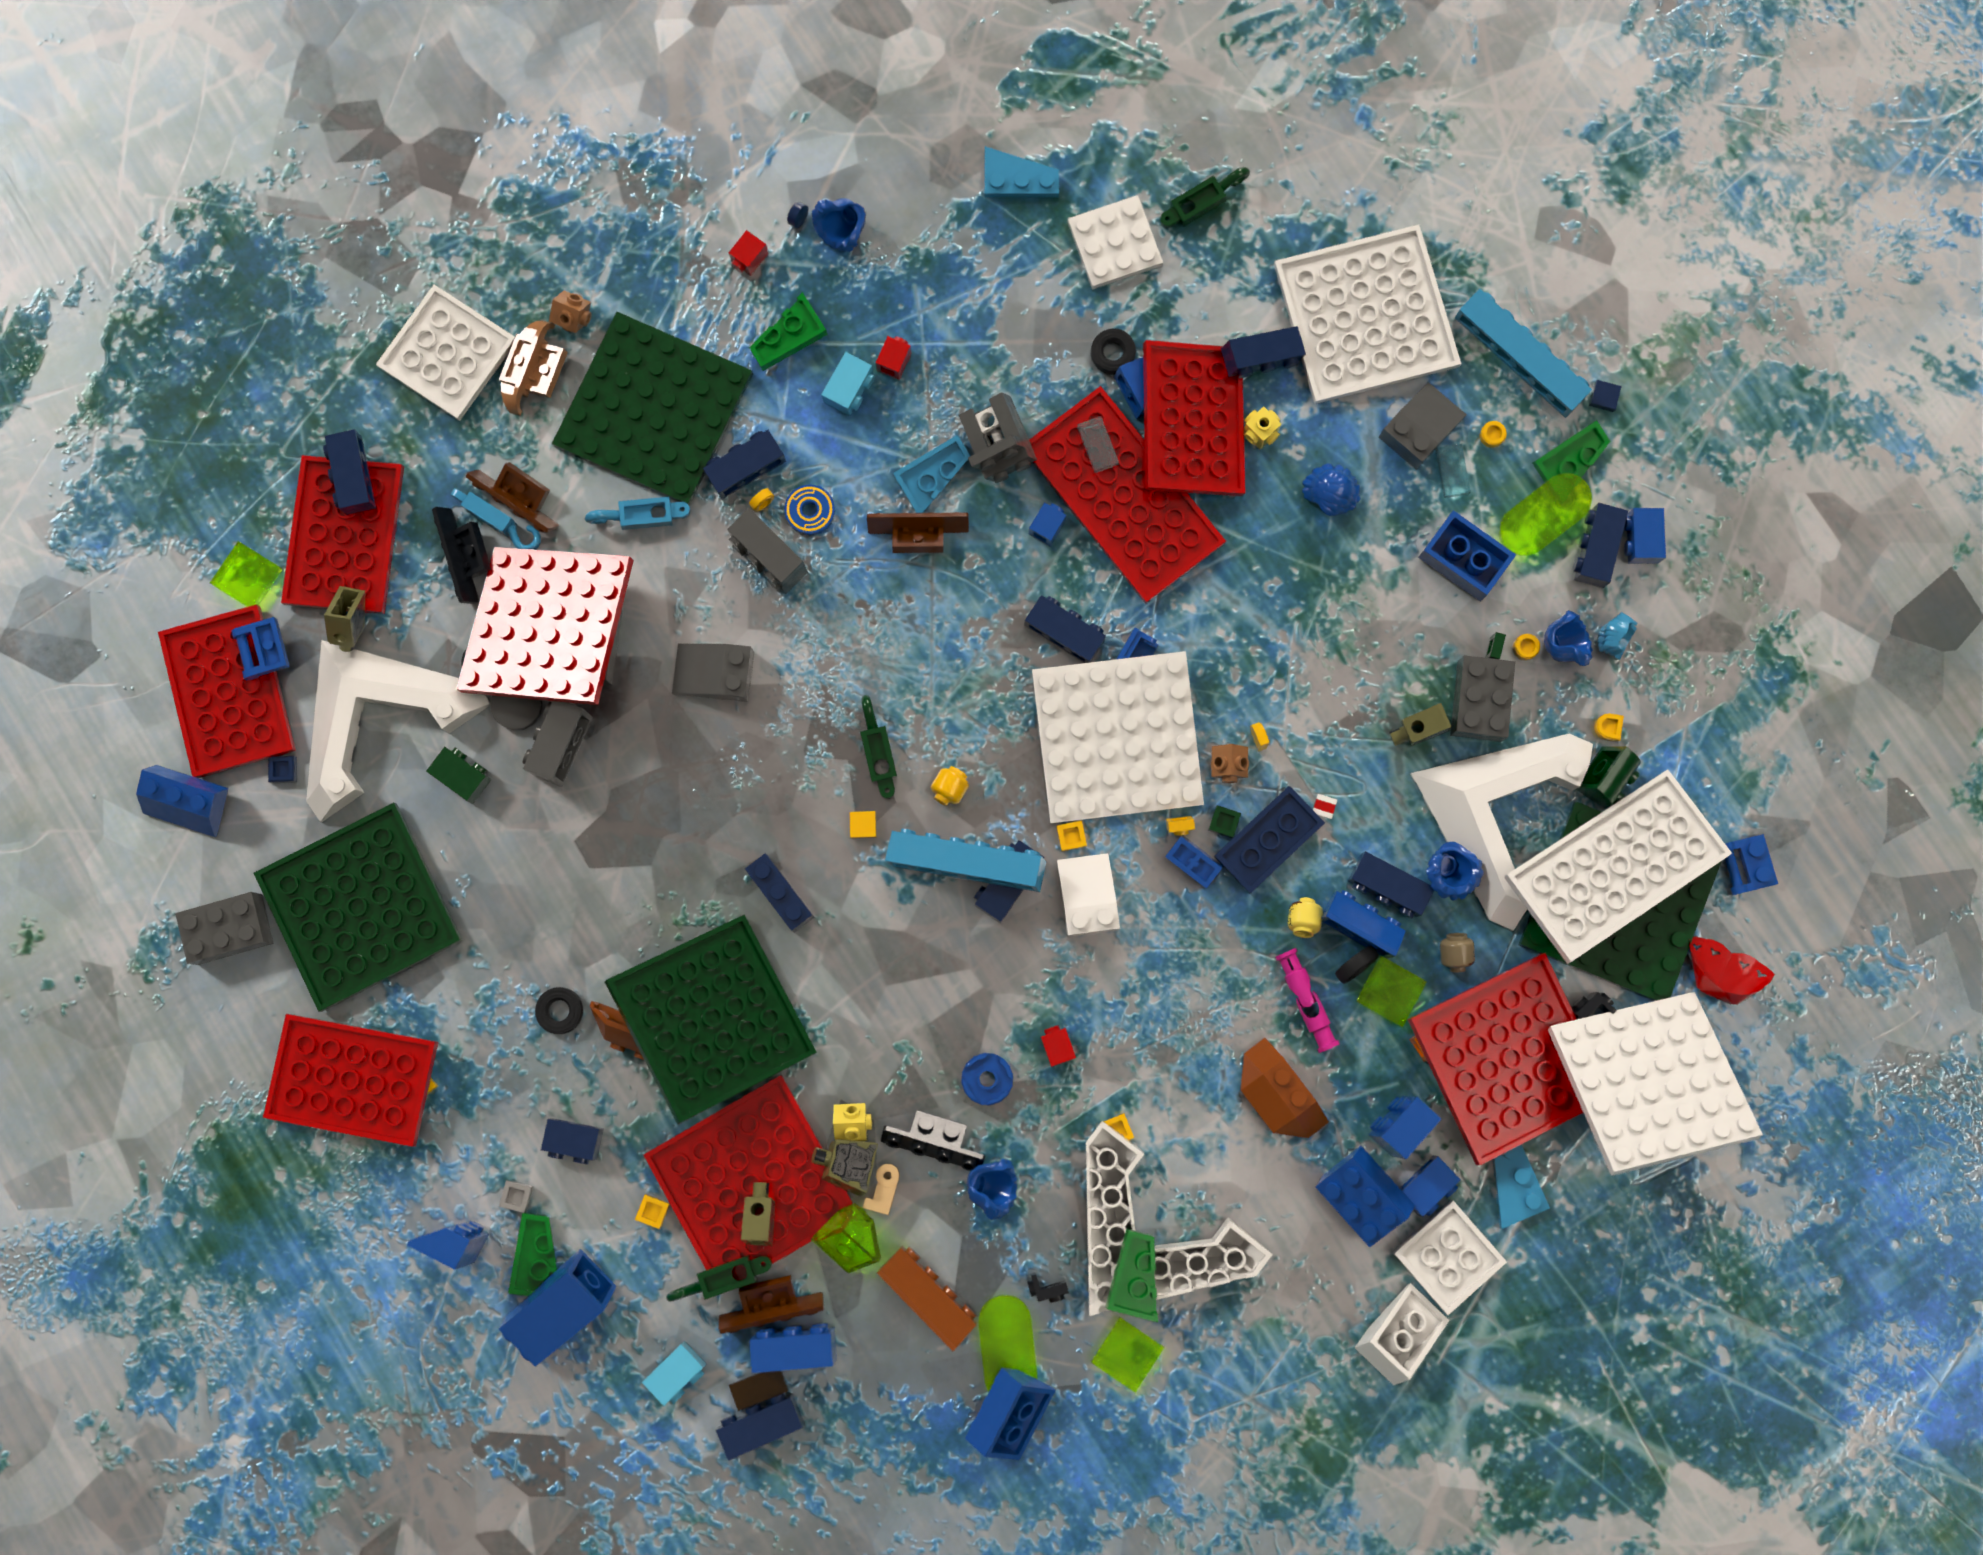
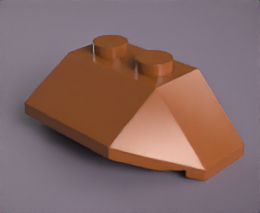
[590,1001,644,1060]
[1240,1038,1329,1138]

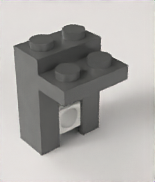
[959,392,1037,483]

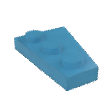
[985,146,1059,197]
[892,435,970,513]
[1492,1144,1550,1229]

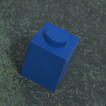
[1029,502,1066,547]

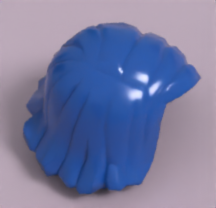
[812,198,866,252]
[1302,463,1360,516]
[1544,610,1593,666]
[1426,842,1484,901]
[967,1159,1018,1220]

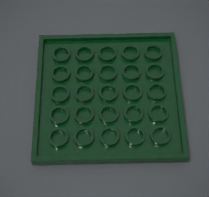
[552,311,753,506]
[1518,801,1722,1001]
[254,802,462,1012]
[605,914,817,1125]

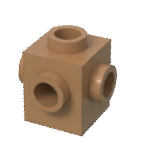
[549,290,592,333]
[1211,744,1249,783]

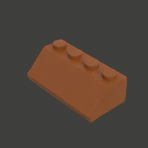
[877,1246,977,1351]

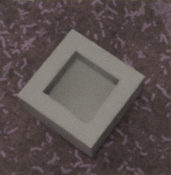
[499,1180,533,1213]

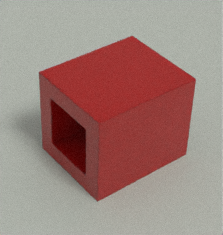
[728,230,769,276]
[876,336,912,380]
[1040,1025,1076,1067]

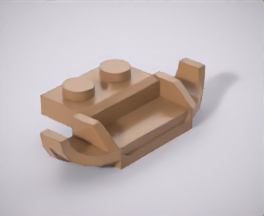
[499,320,568,416]

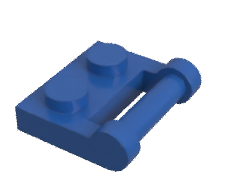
[231,617,290,680]
[1725,834,1778,896]

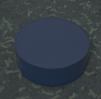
[787,202,809,228]

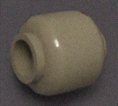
[1440,933,1475,972]

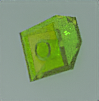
[811,1203,881,1274]

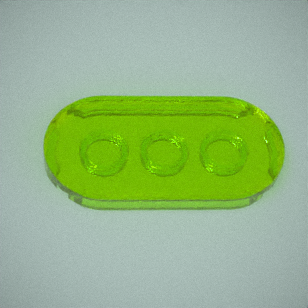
[1499,473,1592,556]
[978,1294,1038,1391]

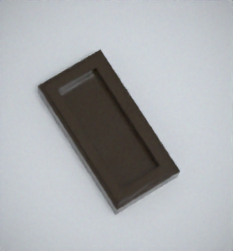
[729,1371,789,1411]

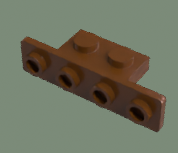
[465,462,559,532]
[867,512,969,553]
[718,1275,824,1334]

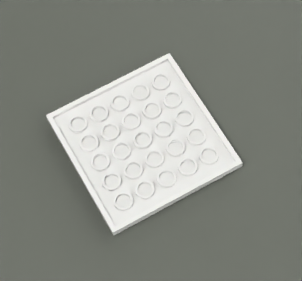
[1274,224,1461,404]
[1032,651,1204,823]
[1548,992,1763,1176]

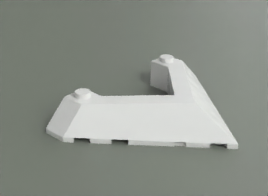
[306,640,490,822]
[1410,734,1593,931]
[1086,1121,1273,1316]

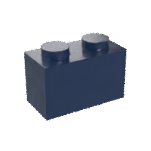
[541,1118,604,1164]

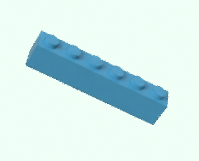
[1455,289,1592,418]
[885,829,1046,892]

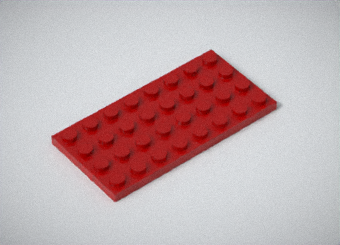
[1029,386,1226,604]

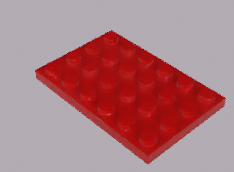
[1143,340,1245,496]
[281,455,404,614]
[158,604,296,778]
[263,1014,438,1147]

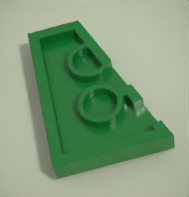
[749,292,828,371]
[1532,420,1611,505]
[508,1213,557,1296]
[1105,1229,1158,1322]

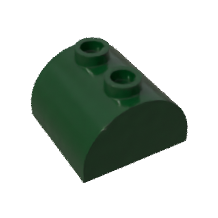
[1576,746,1641,807]

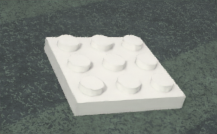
[1067,195,1163,290]
[1393,1200,1507,1315]

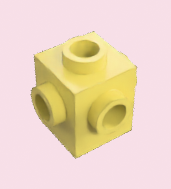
[1244,407,1281,449]
[833,1103,872,1141]

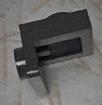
[1572,992,1616,1019]
[1027,1272,1069,1303]

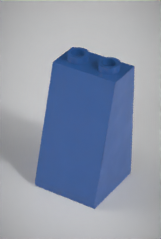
[499,1249,617,1367]

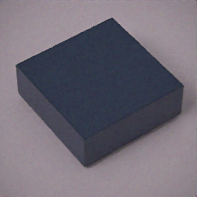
[1589,380,1622,412]
[268,756,297,783]

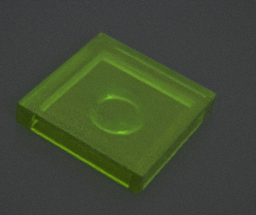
[210,541,282,607]
[1355,956,1427,1027]
[1091,1316,1165,1393]

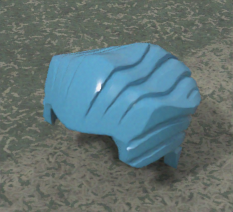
[1598,612,1638,660]

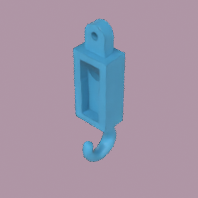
[450,488,541,550]
[585,497,690,530]

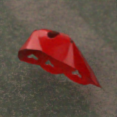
[1690,937,1775,1005]

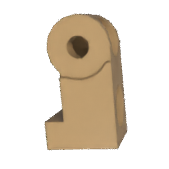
[863,1164,900,1215]

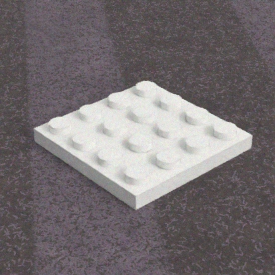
[376,285,515,421]

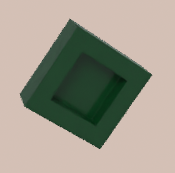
[1485,632,1506,659]
[1208,805,1241,839]

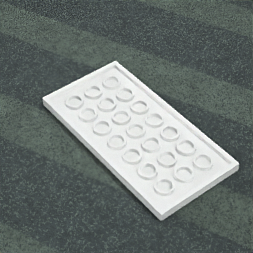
[1504,769,1732,964]

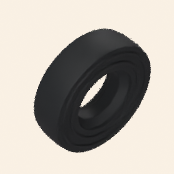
[1091,328,1136,375]
[1335,945,1379,984]
[535,987,583,1034]

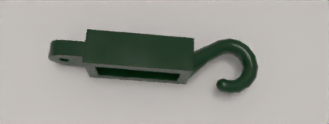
[1160,167,1250,228]
[860,695,897,798]
[666,1255,772,1302]

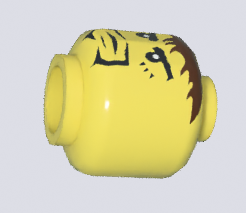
[1288,897,1323,938]

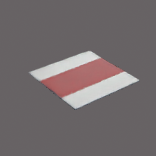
[1313,794,1337,819]

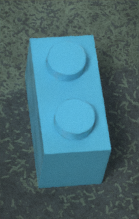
[821,352,875,416]
[642,1341,706,1406]

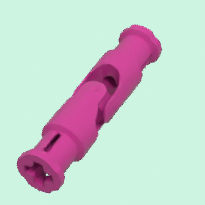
[1275,948,1340,1053]

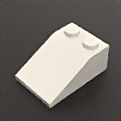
[1057,853,1120,937]
[1355,1283,1449,1385]

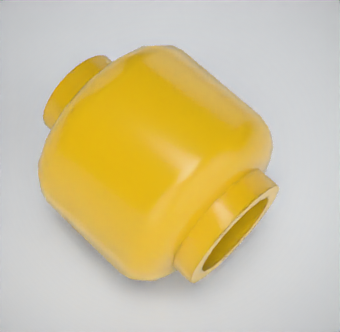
[931,766,969,806]

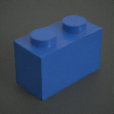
[1624,508,1666,564]
[1400,1155,1461,1217]

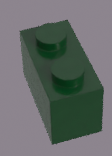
[426,746,492,804]

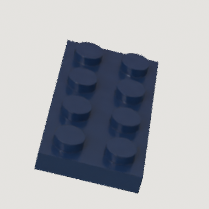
[1214,786,1325,894]

